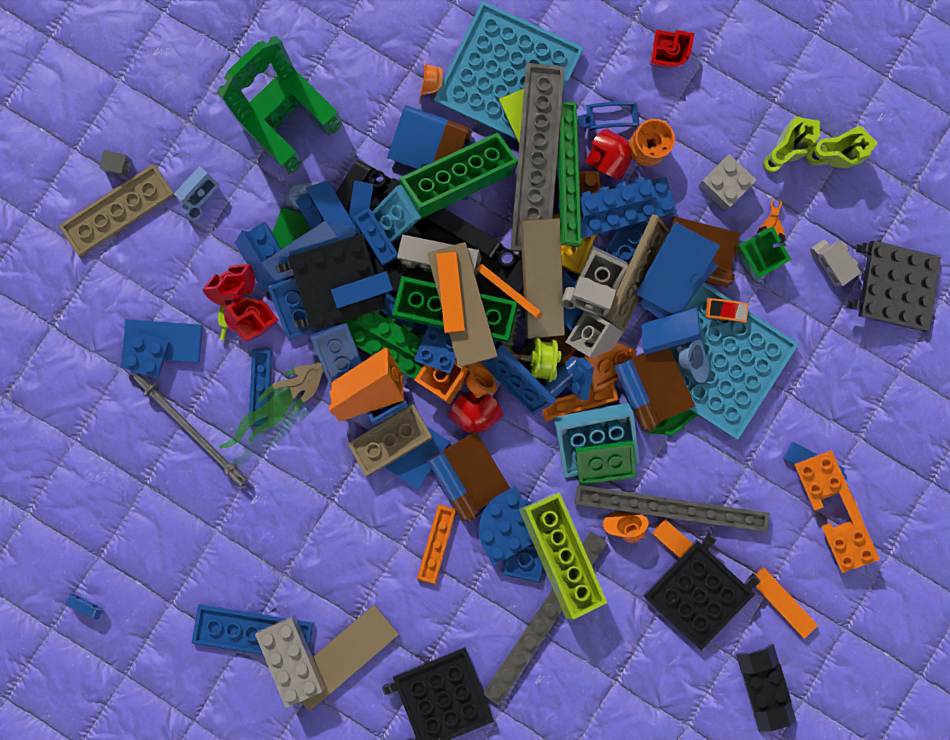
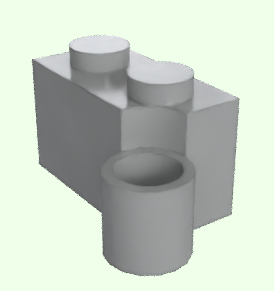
[810,240,861,286]
[561,276,616,318]

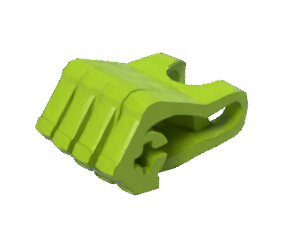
[762,117,821,173]
[806,126,878,168]

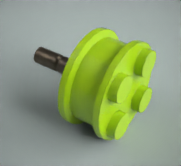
[510,338,561,382]

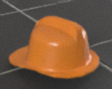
[418,59,443,105]
[466,362,497,398]
[603,512,649,543]

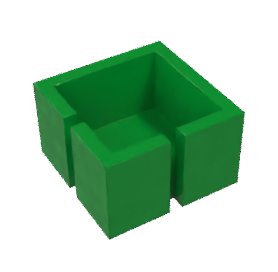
[734,226,792,280]

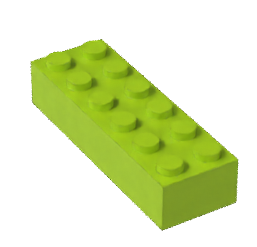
[519,493,608,620]

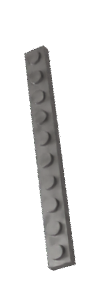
[574,485,770,532]
[483,531,607,705]

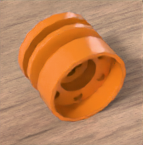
[629,119,675,167]

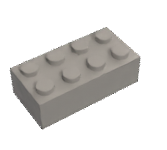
[397,235,482,279]
[255,615,325,708]

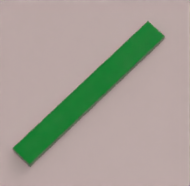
[558,101,581,248]

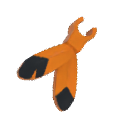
[756,200,785,244]

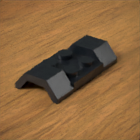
[736,644,797,731]

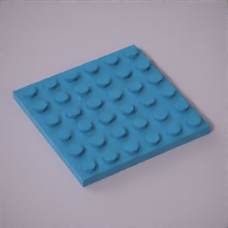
[434,1,584,141]
[670,283,799,440]

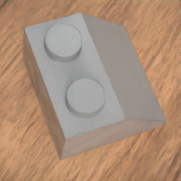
[566,311,623,358]

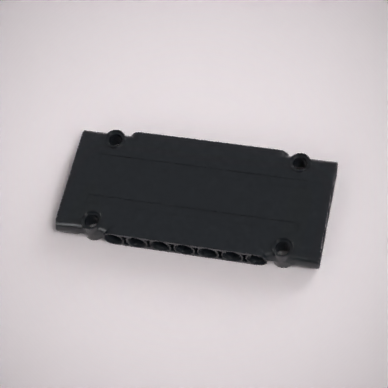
[336,159,524,301]

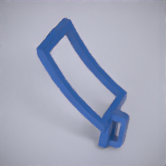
[577,101,639,130]

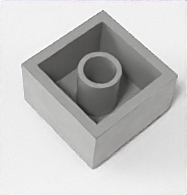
[699,154,756,212]
[576,246,629,290]

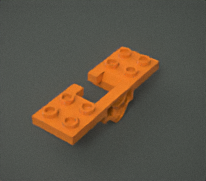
[795,450,880,573]

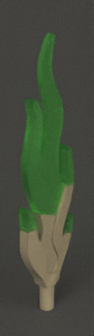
[219,362,324,449]

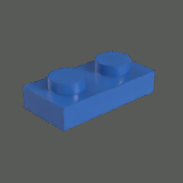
[571,357,594,401]

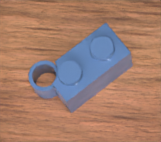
[174,166,220,220]

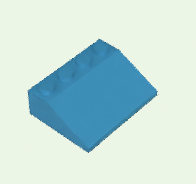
[553,403,640,478]

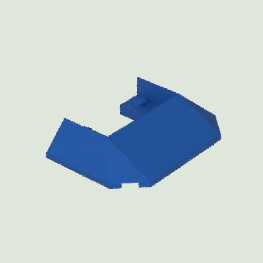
[234,180,357,292]

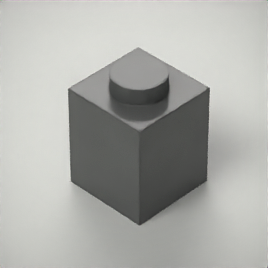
[99,150,133,178]

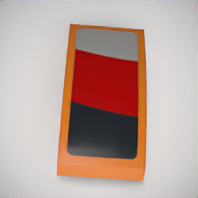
[705,298,748,323]

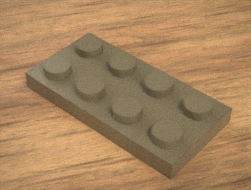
[348,404,433,477]

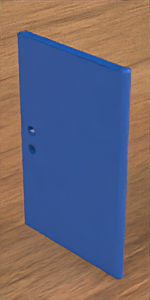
[635,222,720,314]

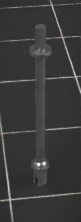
[134,374,249,487]

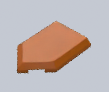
[583,342,637,392]

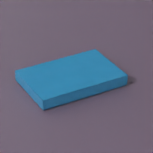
[372,185,421,244]

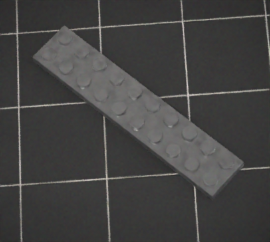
[510,63,565,252]

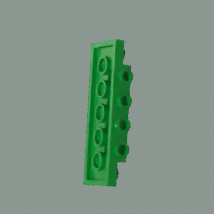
[334,310,424,379]

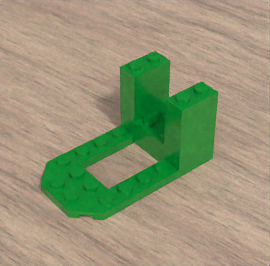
[216,36,342,175]

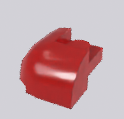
[649,30,695,68]
[585,129,632,181]
[202,264,255,306]
[224,296,279,343]
[449,391,503,433]

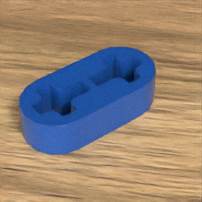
[65,593,103,619]

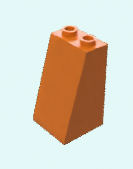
[329,348,404,422]

